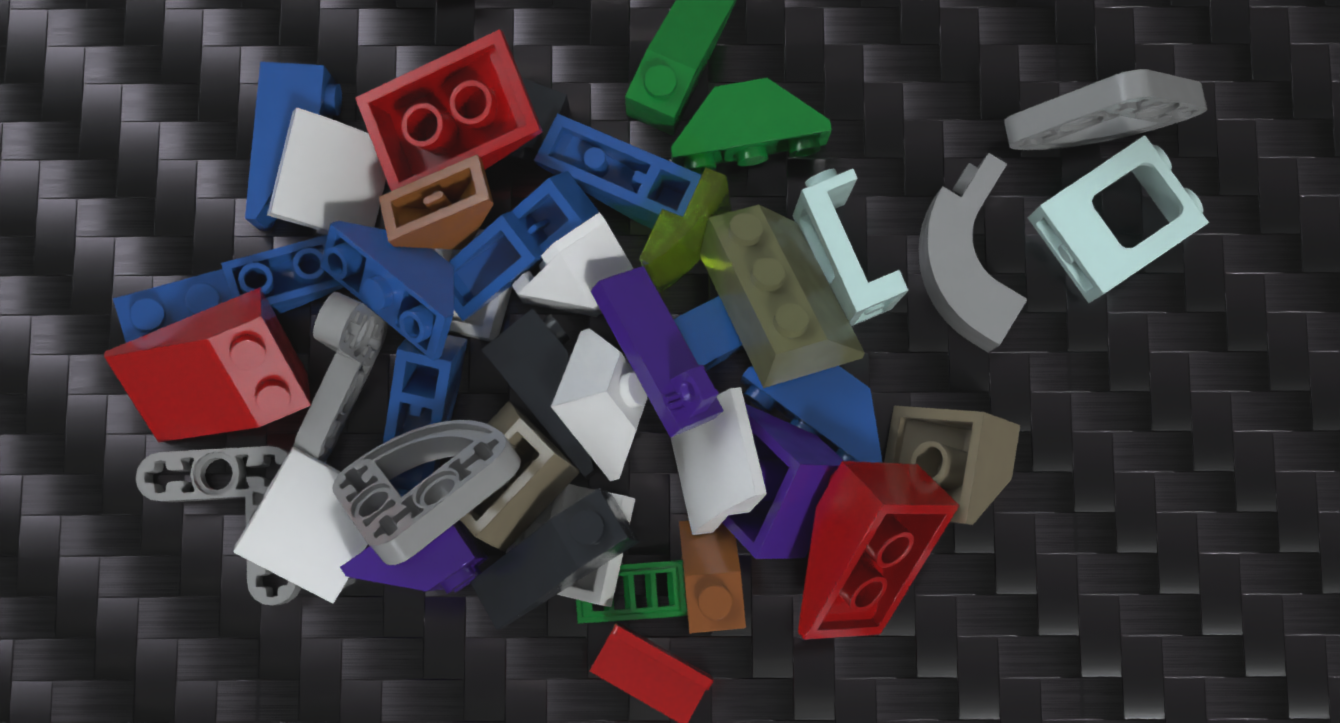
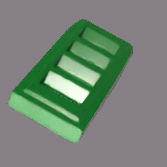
[576,560,687,624]

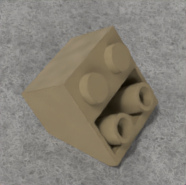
[460,400,580,552]

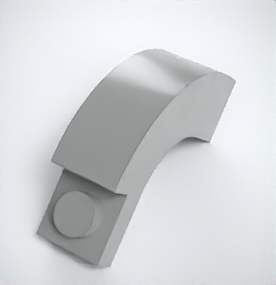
[919,153,1027,353]

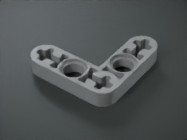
[294,292,388,462]
[136,446,302,606]

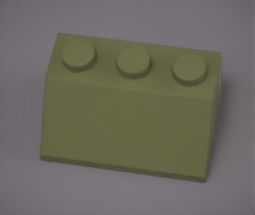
[700,204,865,388]

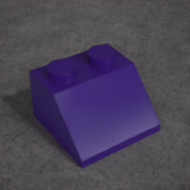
[722,404,844,559]
[340,520,489,594]

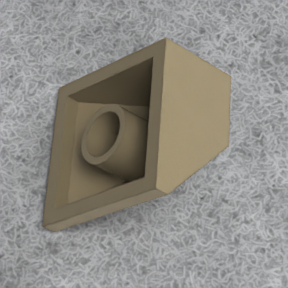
[884,406,1020,525]

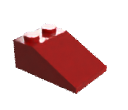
[355,29,543,191]
[104,287,311,442]
[798,461,960,640]

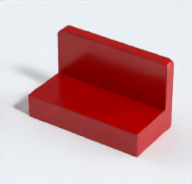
[590,622,714,723]

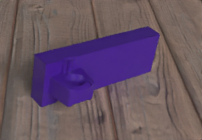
[590,266,724,438]

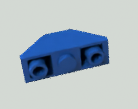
[321,221,454,361]
[740,366,883,463]

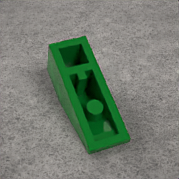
[625,0,737,136]

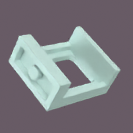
[1027,135,1209,303]
[792,168,908,326]

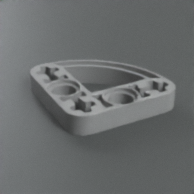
[1004,69,1207,150]
[332,420,521,565]

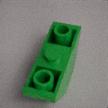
[671,78,832,174]

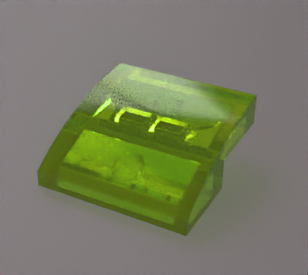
[639,168,732,292]

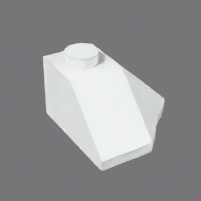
[512,212,633,317]
[551,328,648,481]

